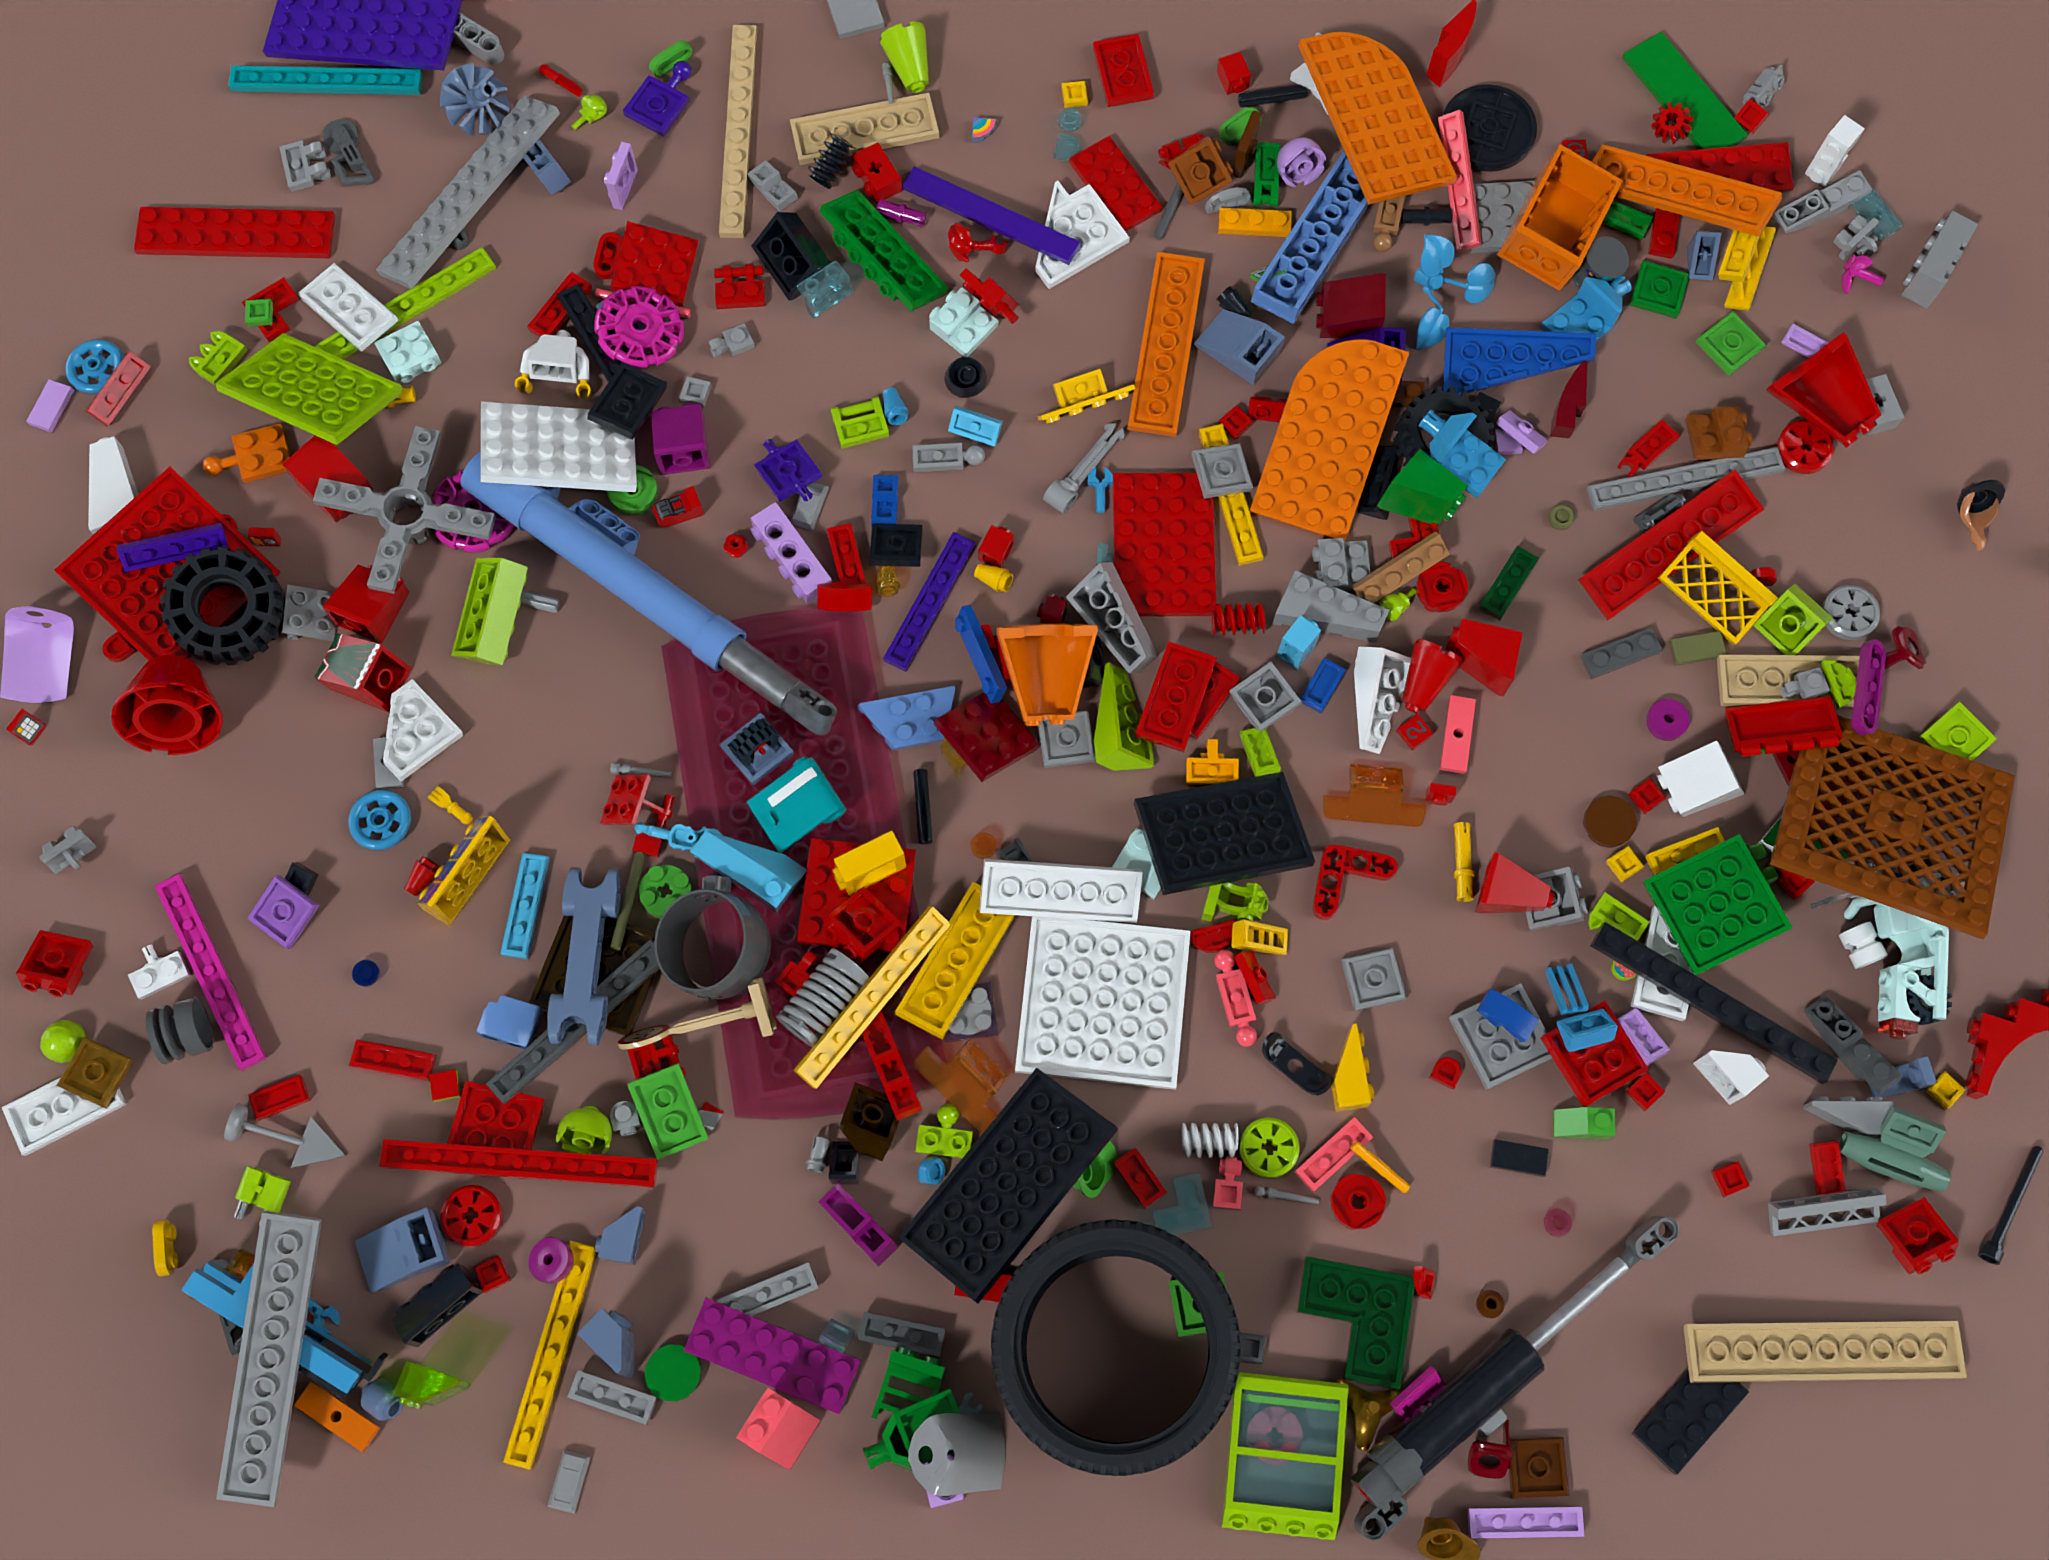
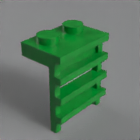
[871,1347,946,1419]

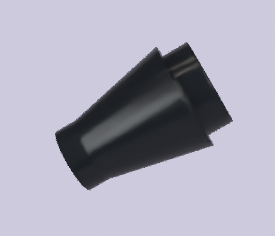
[1216,286,1252,317]

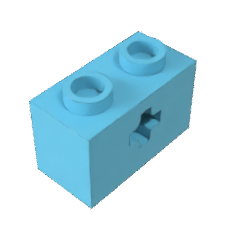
[1277,615,1321,670]

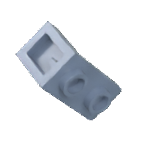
[1869,1056,1937,1097]

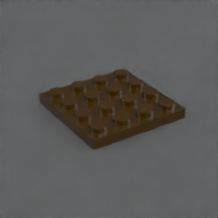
[528,916,656,1036]

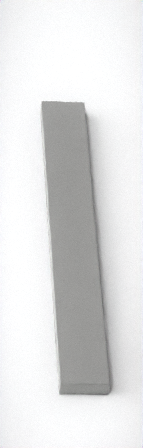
[1586,447,1786,511]

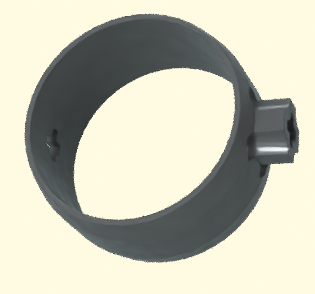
[654,875,771,999]

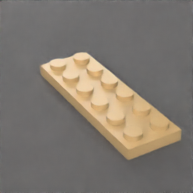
[790,93,939,165]
[1717,655,1860,707]

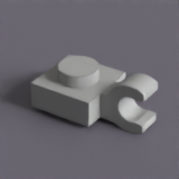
[709,323,755,357]
[1780,667,1830,699]

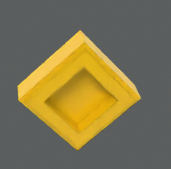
[1061,81,1088,108]
[1606,846,1644,883]
[1925,1071,1966,1110]

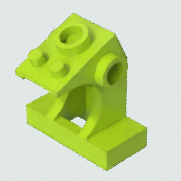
[1201,883,1269,922]

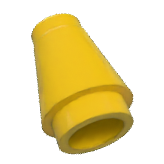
[974,563,1014,593]

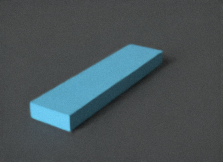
[500,852,550,960]

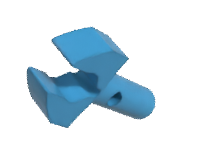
[1088,467,1113,514]
[308,1297,341,1334]

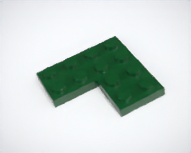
[1297,1256,1414,1390]

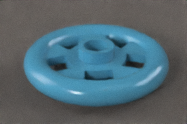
[65,339,124,394]
[348,790,411,850]

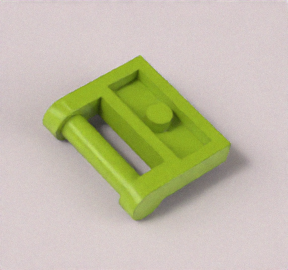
[830,396,889,449]

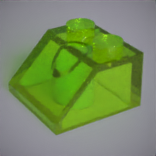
[393,1361,471,1409]

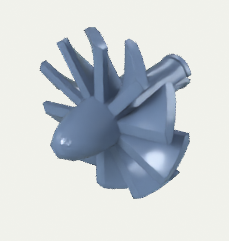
[440,63,510,136]

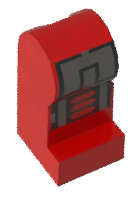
[652,486,704,527]

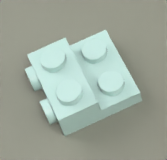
[929,287,999,357]
[374,321,442,384]

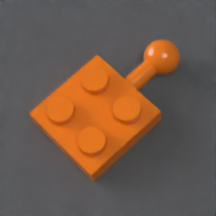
[202,423,291,484]

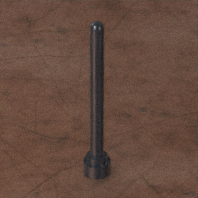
[1978,1146,2043,1265]

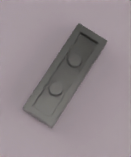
[1580,628,1662,680]
[858,1312,946,1358]

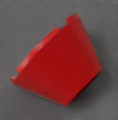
[111,655,223,755]

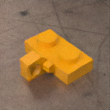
[1186,739,1239,786]

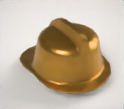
[1417,1517,1481,1560]

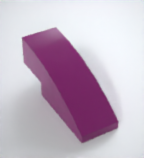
[818,1183,899,1267]

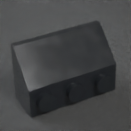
[751,212,834,300]
[391,1264,483,1347]

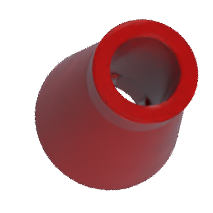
[404,856,440,896]

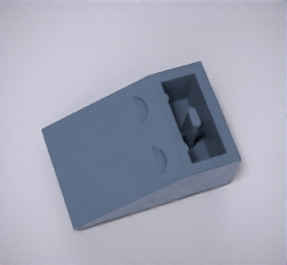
[1194,309,1285,385]
[355,1208,451,1294]

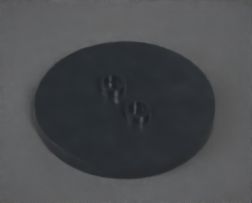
[1443,84,1537,172]

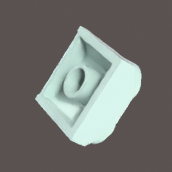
[1112,828,1161,900]

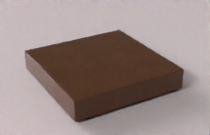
[1508,1437,1570,1498]

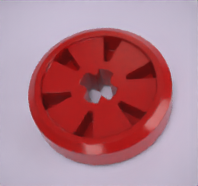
[1776,420,1834,474]
[440,1185,503,1247]

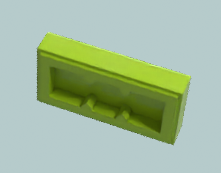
[1240,728,1281,777]

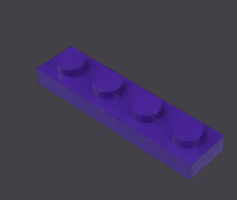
[117,523,229,572]

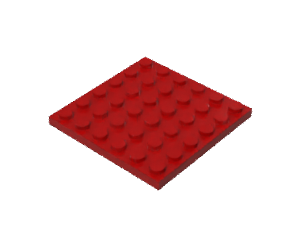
[54,466,281,661]

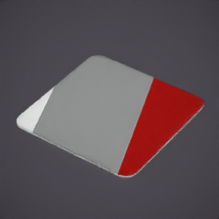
[699,1102,723,1130]

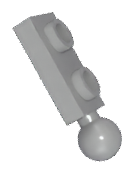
[912,443,985,472]

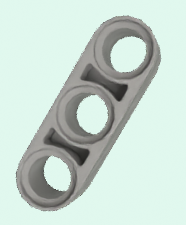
[452,12,505,65]

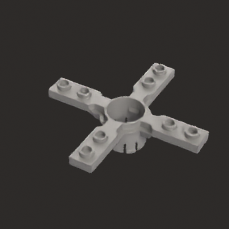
[313,426,496,594]

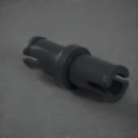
[1402,206,1452,226]

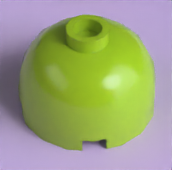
[556,1106,612,1155]

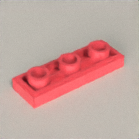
[1439,695,1476,774]

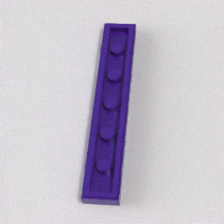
[883,532,976,672]

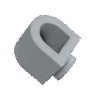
[610,1101,643,1136]

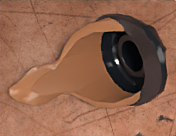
[1957,479,2005,551]

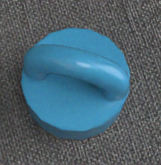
[917,1157,945,1185]

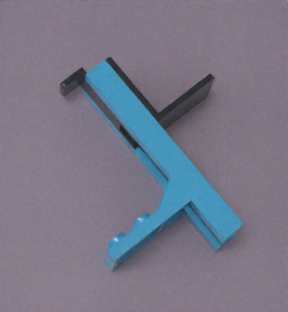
[181,1213,389,1399]

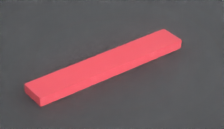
[1438,110,1482,252]

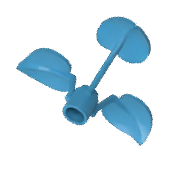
[1414,234,1496,349]

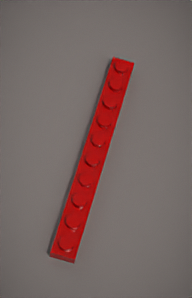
[379,1139,658,1188]

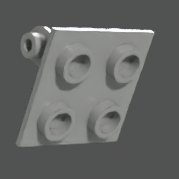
[281,584,336,641]

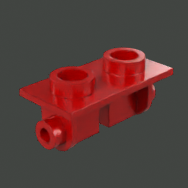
[1158,133,1205,169]
[1248,395,1287,423]

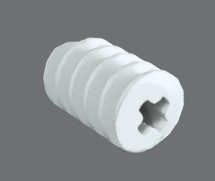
[1182,1123,1238,1158]

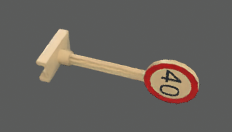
[618,977,777,1050]

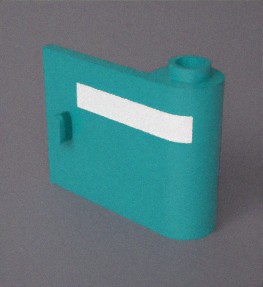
[747,756,847,853]

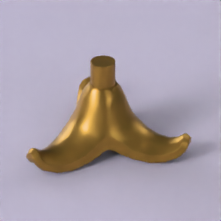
[1335,1378,1404,1451]

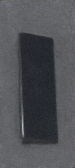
[1358,446,1404,520]

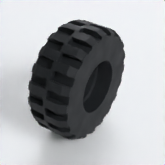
[160,546,285,665]

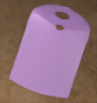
[0,606,74,703]

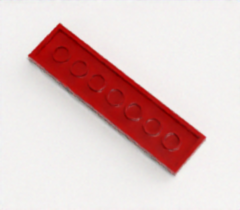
[134,207,335,259]
[1578,469,1765,621]

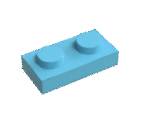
[948,406,1003,446]

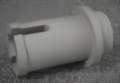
[805,1137,830,1173]

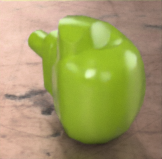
[571,95,607,130]
[1379,588,1416,622]

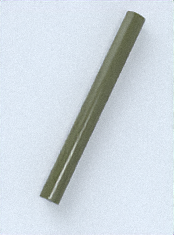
[610,852,645,950]

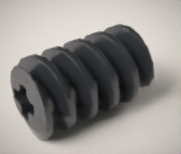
[808,133,856,189]

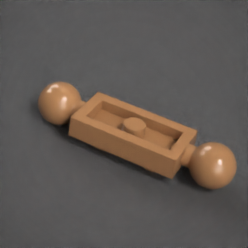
[1373,196,1405,252]

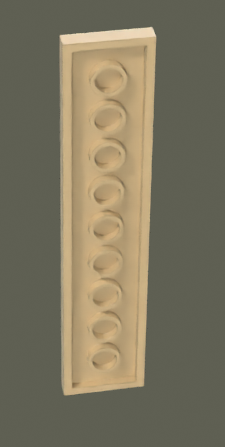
[1683,1321,1967,1383]

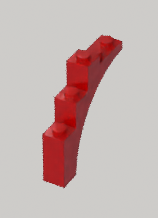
[1966,988,2049,1099]

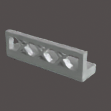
[1768,1188,1886,1236]

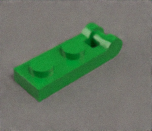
[1253,142,1280,207]

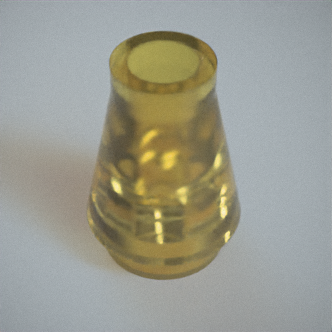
[875,566,900,597]

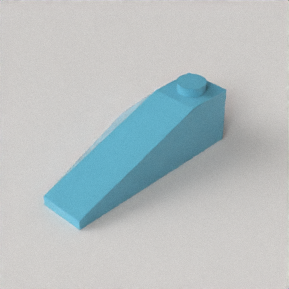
[690,831,807,913]

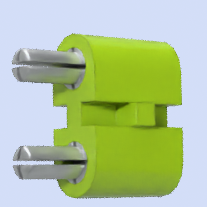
[234,1166,292,1227]

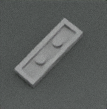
[567,1370,657,1425]

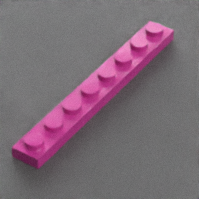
[155,874,267,1071]

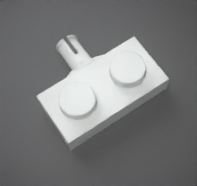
[128,945,191,1000]

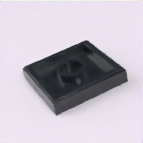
[869,524,923,567]

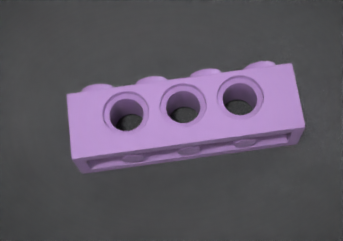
[750,502,832,604]

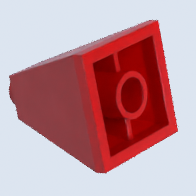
[1475,852,1555,914]

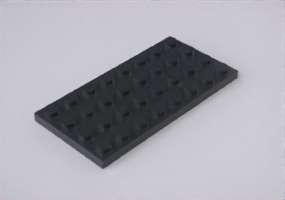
[898,1068,1118,1304]

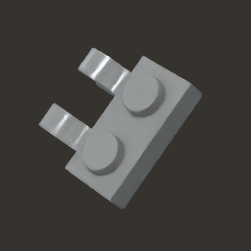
[279,140,331,192]

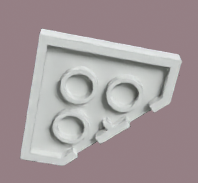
[383,679,463,782]

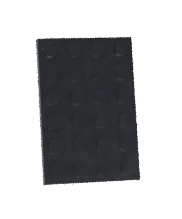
[1134,772,1315,895]

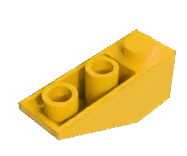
[1331,1023,1374,1112]

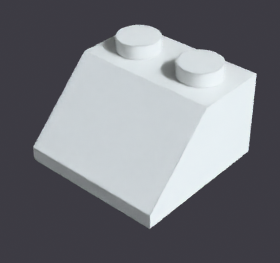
[1693,1050,1769,1105]

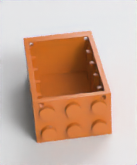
[1497,144,1623,291]

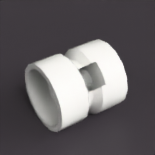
[1838,921,1888,969]

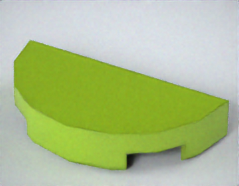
[1821,659,1857,710]

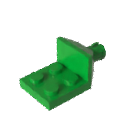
[862,1389,960,1472]

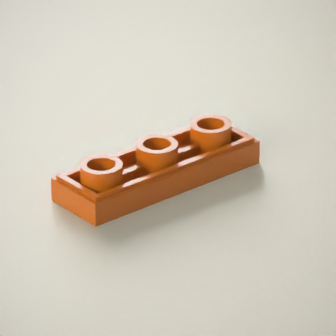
[294,1381,381,1452]

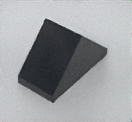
[829,1141,860,1184]

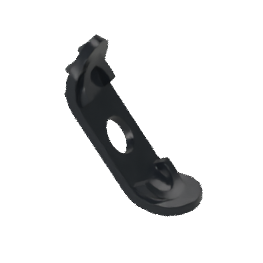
[1262,1032,1334,1096]

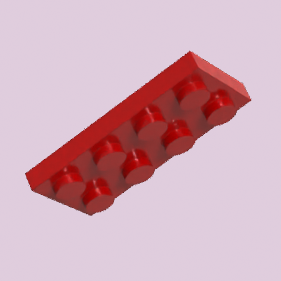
[1069,135,1162,232]
[1135,641,1217,753]

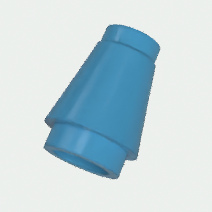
[883,387,909,426]

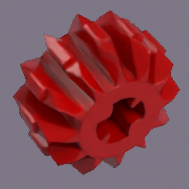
[1651,102,1693,144]

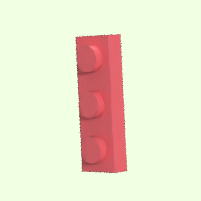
[1294,1117,1373,1192]

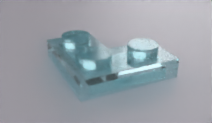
[1152,1173,1212,1236]

